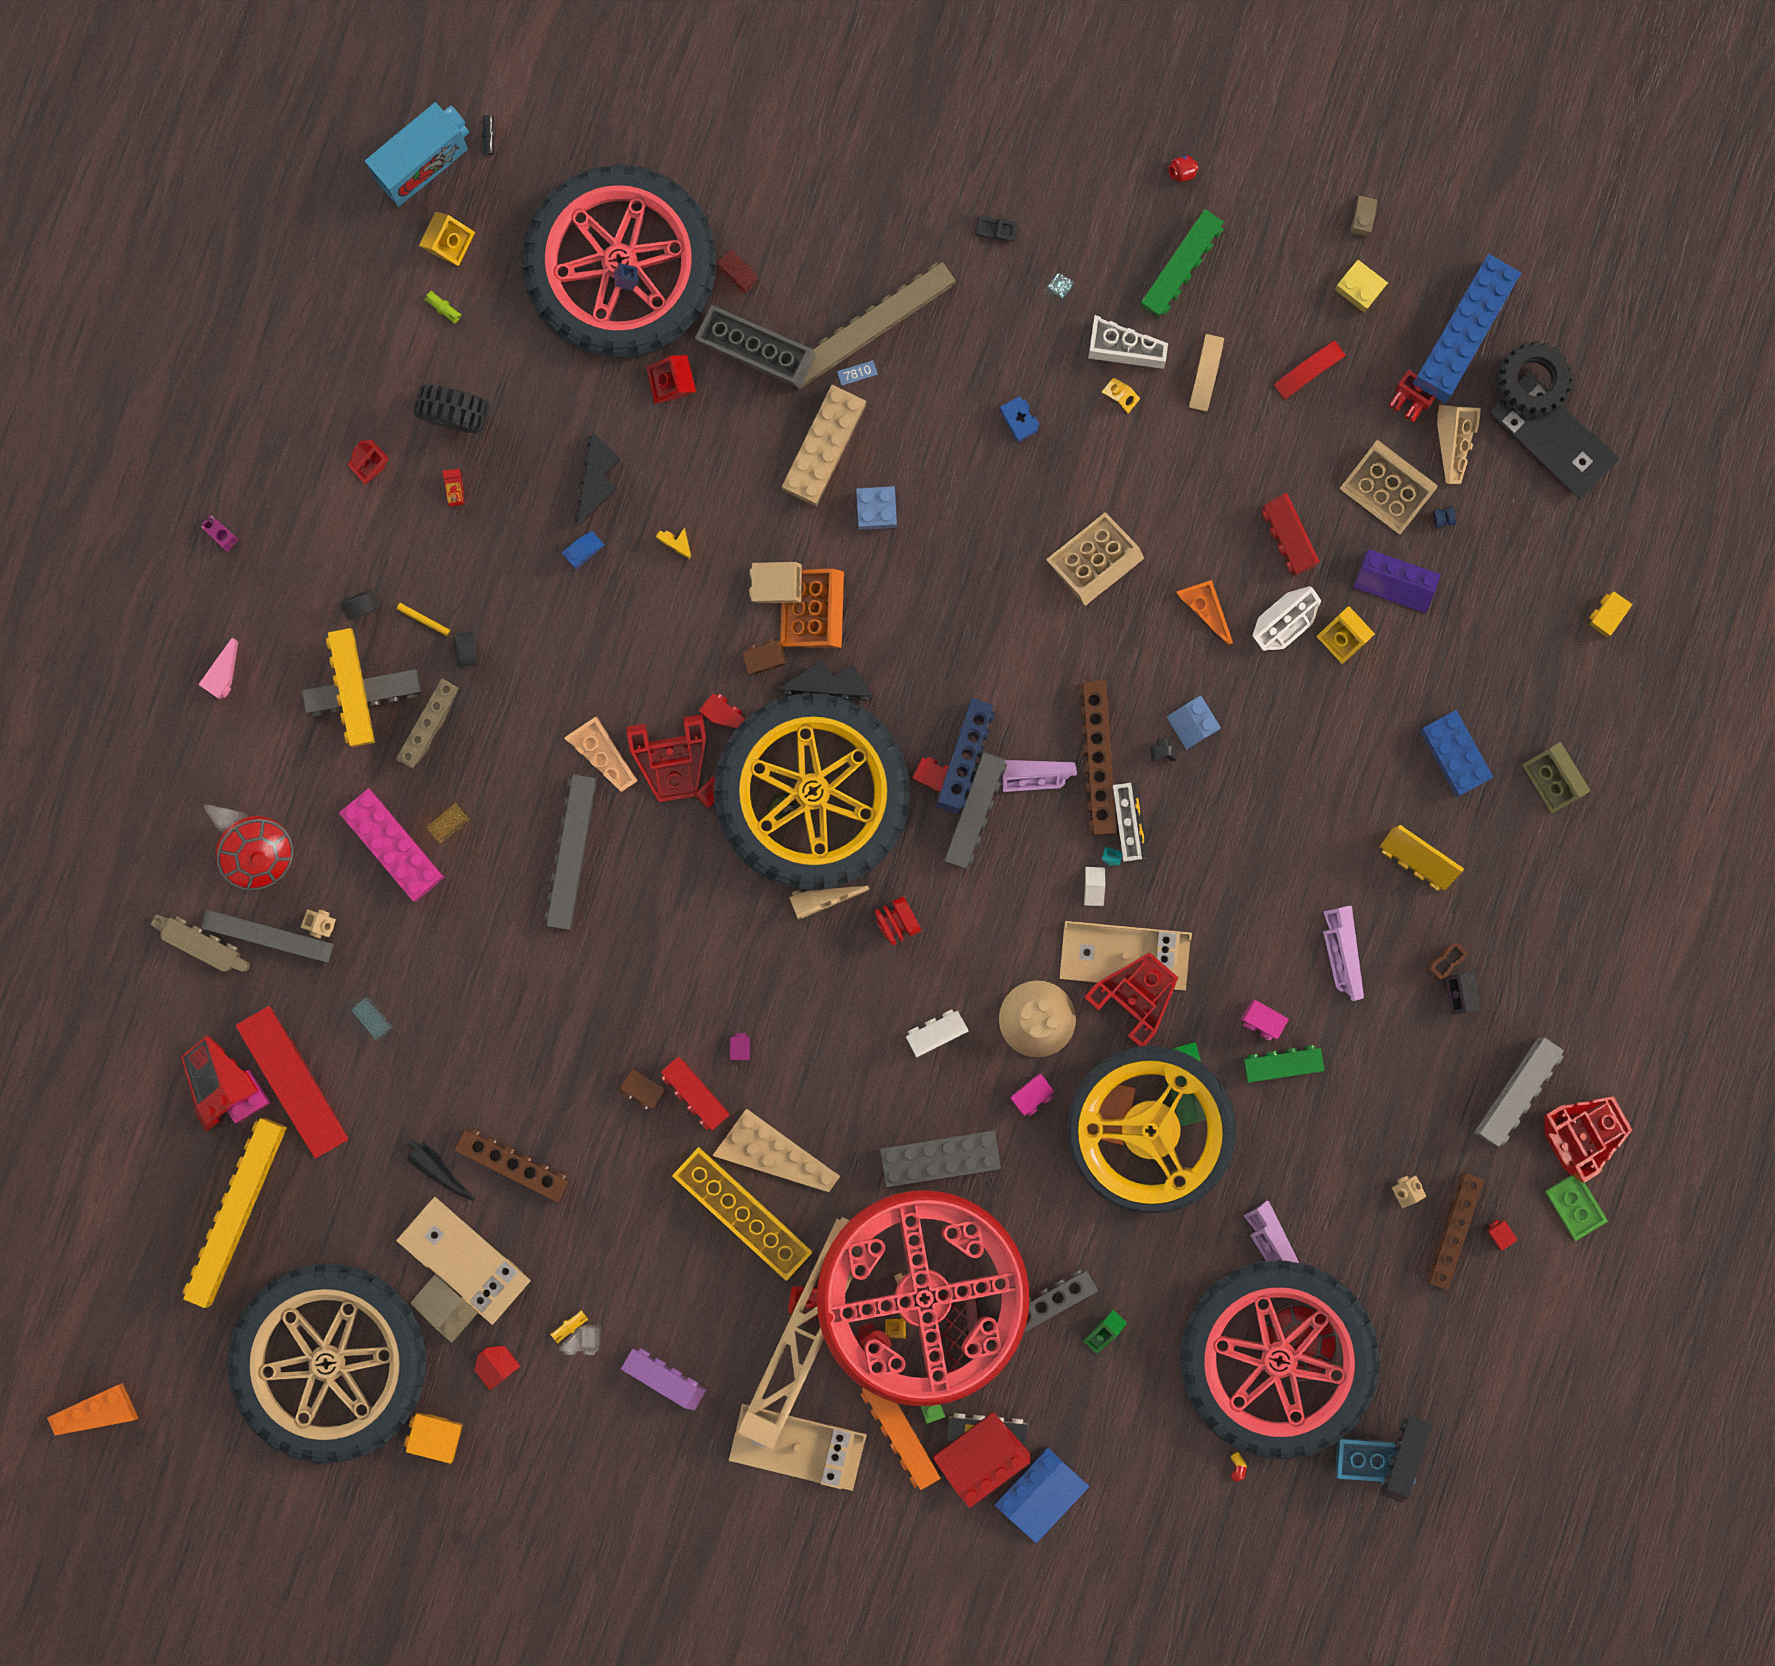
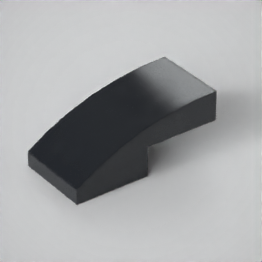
[975,215,1018,242]

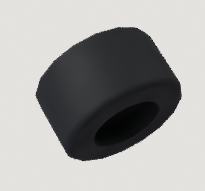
[341,590,379,620]
[453,631,477,667]

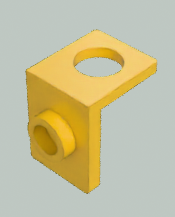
[1102,378,1140,413]

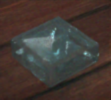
[1047,273,1074,299]

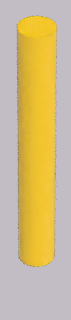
[397,603,450,637]

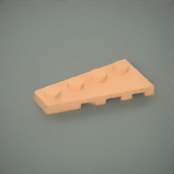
[565,717,638,792]

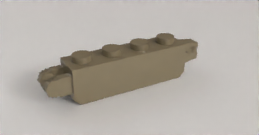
[151,915,250,972]

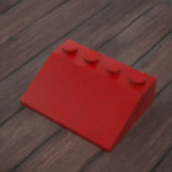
[933,1412,1030,1508]

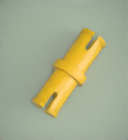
[550,1310,588,1344]

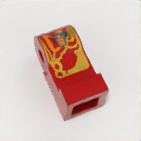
[442,469,465,507]

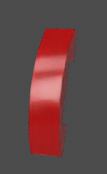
[1273,341,1346,400]

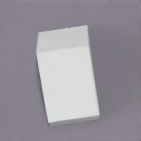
[1084,867,1105,906]

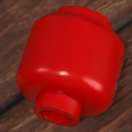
[1169,155,1198,183]

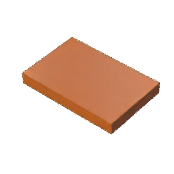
[1088,1085,1136,1145]

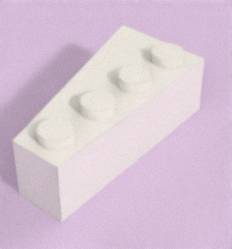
[1088,315,1168,369]

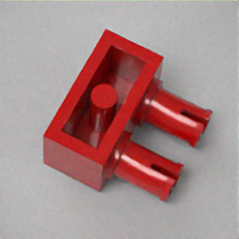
[1388,369,1436,423]

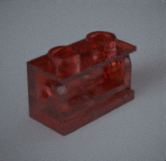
[718,249,759,294]

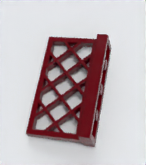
[934,1293,980,1374]

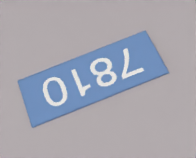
[837,360,878,385]

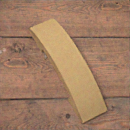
[1189,334,1224,412]

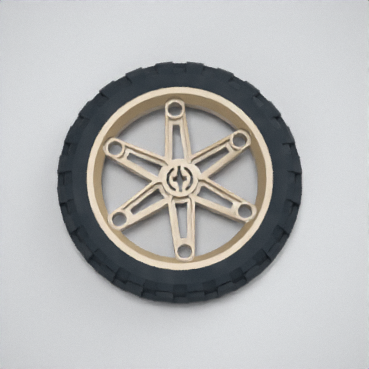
[227,1264,427,1464]

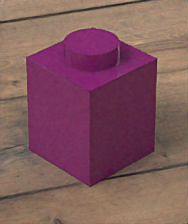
[730,1033,750,1060]

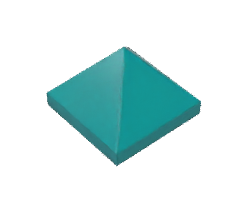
[1102,847,1123,866]

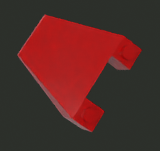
[627,714,706,802]
[1083,952,1179,1047]

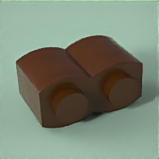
[1428,943,1467,980]

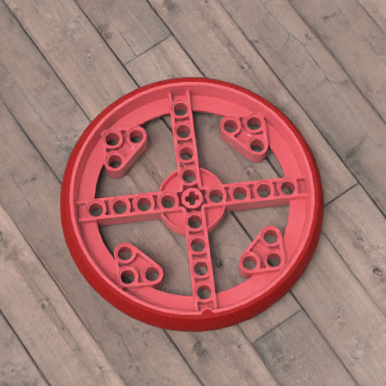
[817,1190,1029,1406]

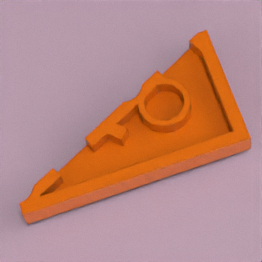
[1176,580,1233,645]

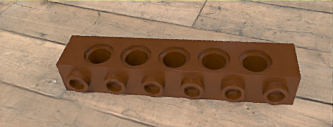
[454,1128,570,1202]
[1427,1173,1484,1290]

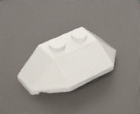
[1253,586,1321,650]

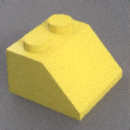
[1335,260,1388,313]

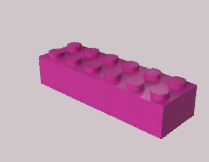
[339,788,445,902]

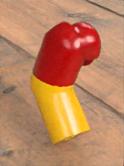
[1230,1452,1247,1482]

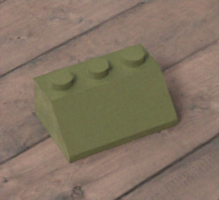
[1522,742,1591,813]

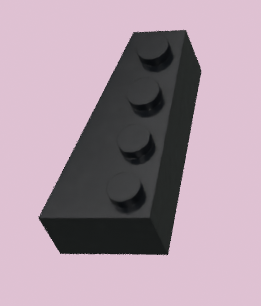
[1379,1416,1432,1502]

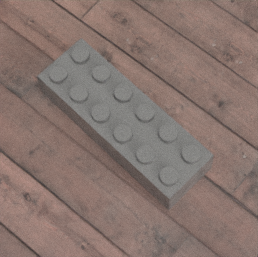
[1474,1038,1564,1147]

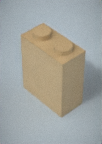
[749,562,802,603]

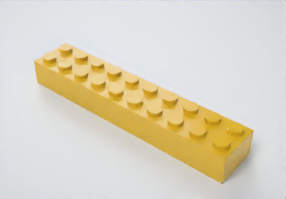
[183,1118,287,1308]

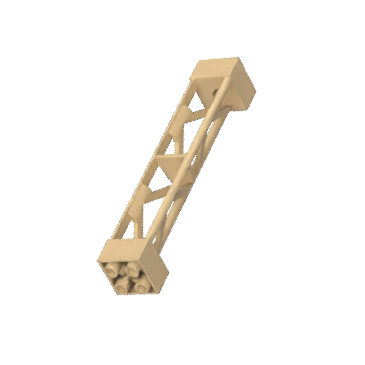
[737,1217,861,1449]

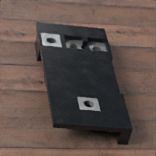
[1490,371,1620,500]

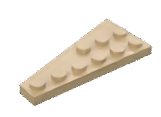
[713,1109,840,1192]

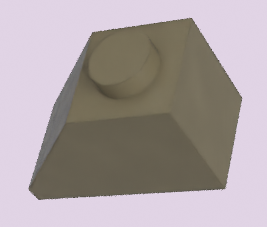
[1350,196,1377,237]

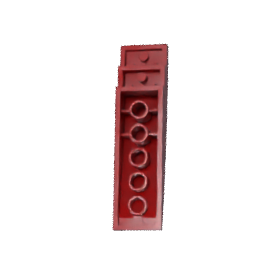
[235,1006,349,1159]

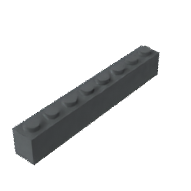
[544,774,597,930]

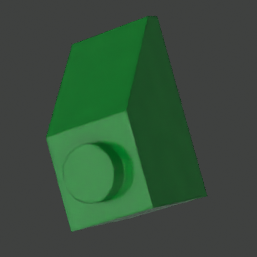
[1083,1310,1127,1354]

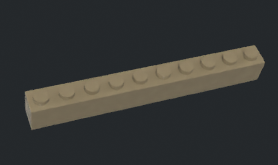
[797,262,956,390]

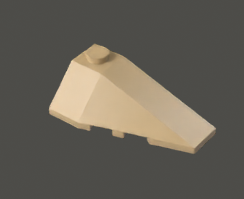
[1437,405,1481,484]
[790,886,869,920]

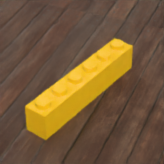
[326,628,375,747]

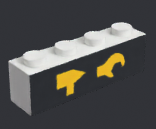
[1113,782,1148,861]
[947,1413,1027,1447]

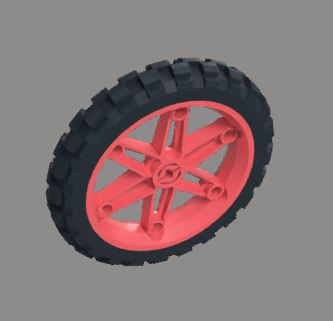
[522,164,717,358]
[1180,1260,1380,1460]

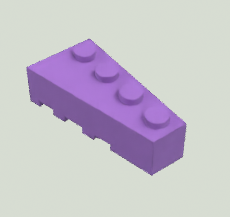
[621,1348,706,1410]

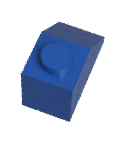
[562,531,605,570]

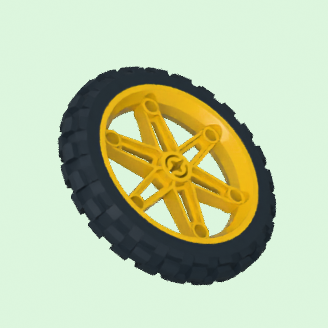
[714,693,910,890]

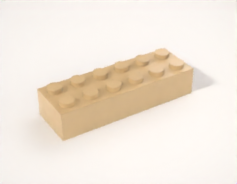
[782,385,866,507]

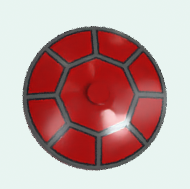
[215,816,293,890]
[1260,1303,1338,1381]

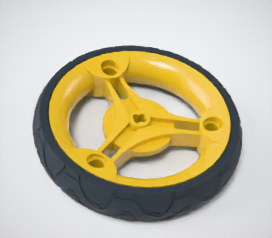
[1067,1046,1236,1214]

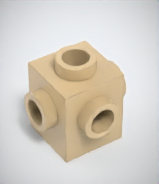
[301,909,336,938]
[1392,1176,1426,1208]

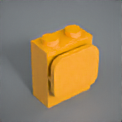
[404,1412,463,1464]

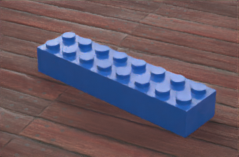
[1413,254,1521,403]

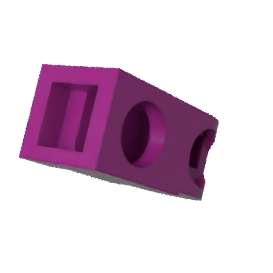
[201,515,239,552]

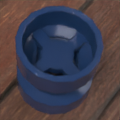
[1433,506,1456,528]

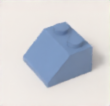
[1167,696,1221,750]

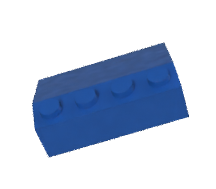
[994,1446,1089,1543]

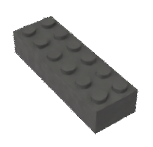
[695,305,816,389]
[880,1130,1001,1187]

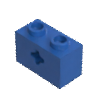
[999,396,1040,443]

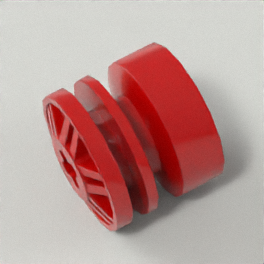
[874,896,922,946]

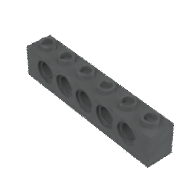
[985,1269,1098,1344]

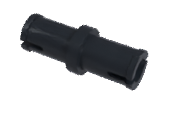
[481,115,496,155]

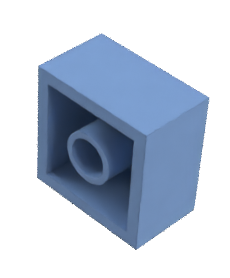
[856,486,897,530]

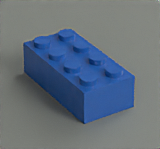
[1420,710,1493,797]

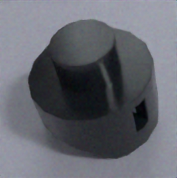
[1151,739,1177,762]

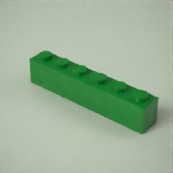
[1140,209,1224,319]

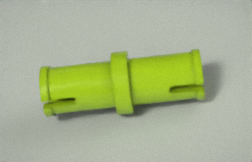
[424,291,461,324]

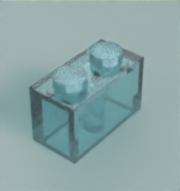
[352,998,393,1040]

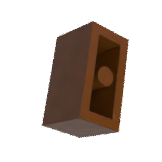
[742,639,787,676]
[620,1069,666,1110]

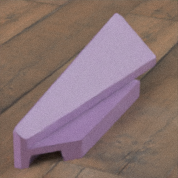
[998,760,1077,792]
[1323,906,1364,1001]
[1244,1201,1299,1263]

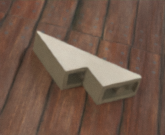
[396,679,459,769]

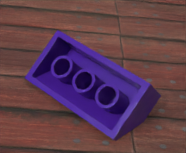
[1354,549,1441,613]

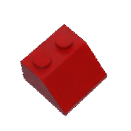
[646,355,696,404]

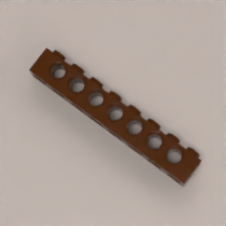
[1079,680,1117,836]

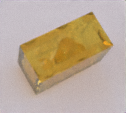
[426,803,470,844]

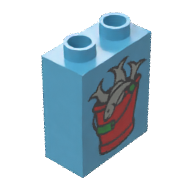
[365,102,469,207]

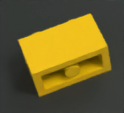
[1588,591,1633,638]

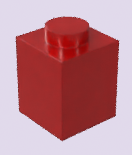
[1486,1219,1518,1251]

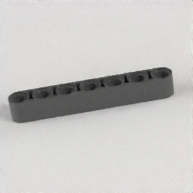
[201,910,334,963]

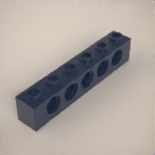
[936,698,995,814]

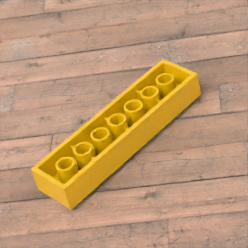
[672,1147,813,1281]

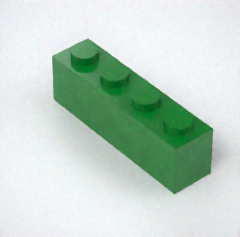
[1243,1045,1324,1083]

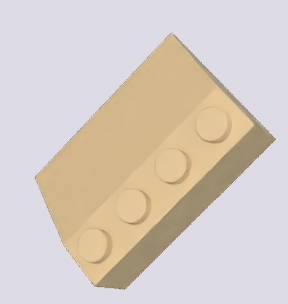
[1340,440,1438,534]
[1046,512,1144,606]

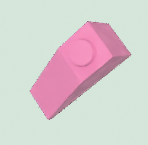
[199,638,238,700]

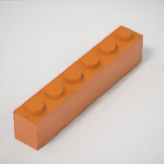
[861,1387,941,1490]

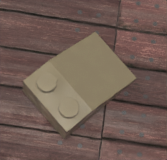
[410,1274,478,1343]

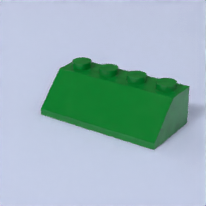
[1165,1042,1206,1127]

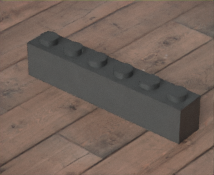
[302,669,422,717]
[944,751,1007,869]

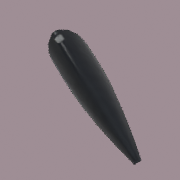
[407,1139,475,1201]

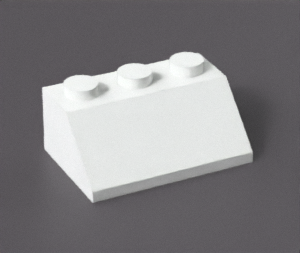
[906,1010,968,1057]

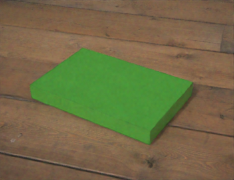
[1544,1175,1608,1241]

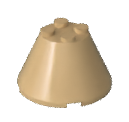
[999,981,1076,1057]

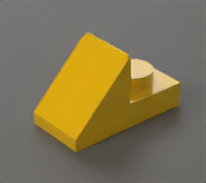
[656,528,691,559]

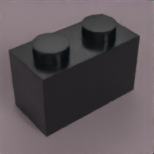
[1445,972,1481,1015]

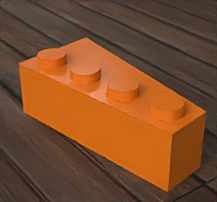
[47,1383,138,1435]

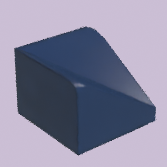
[614,263,638,290]

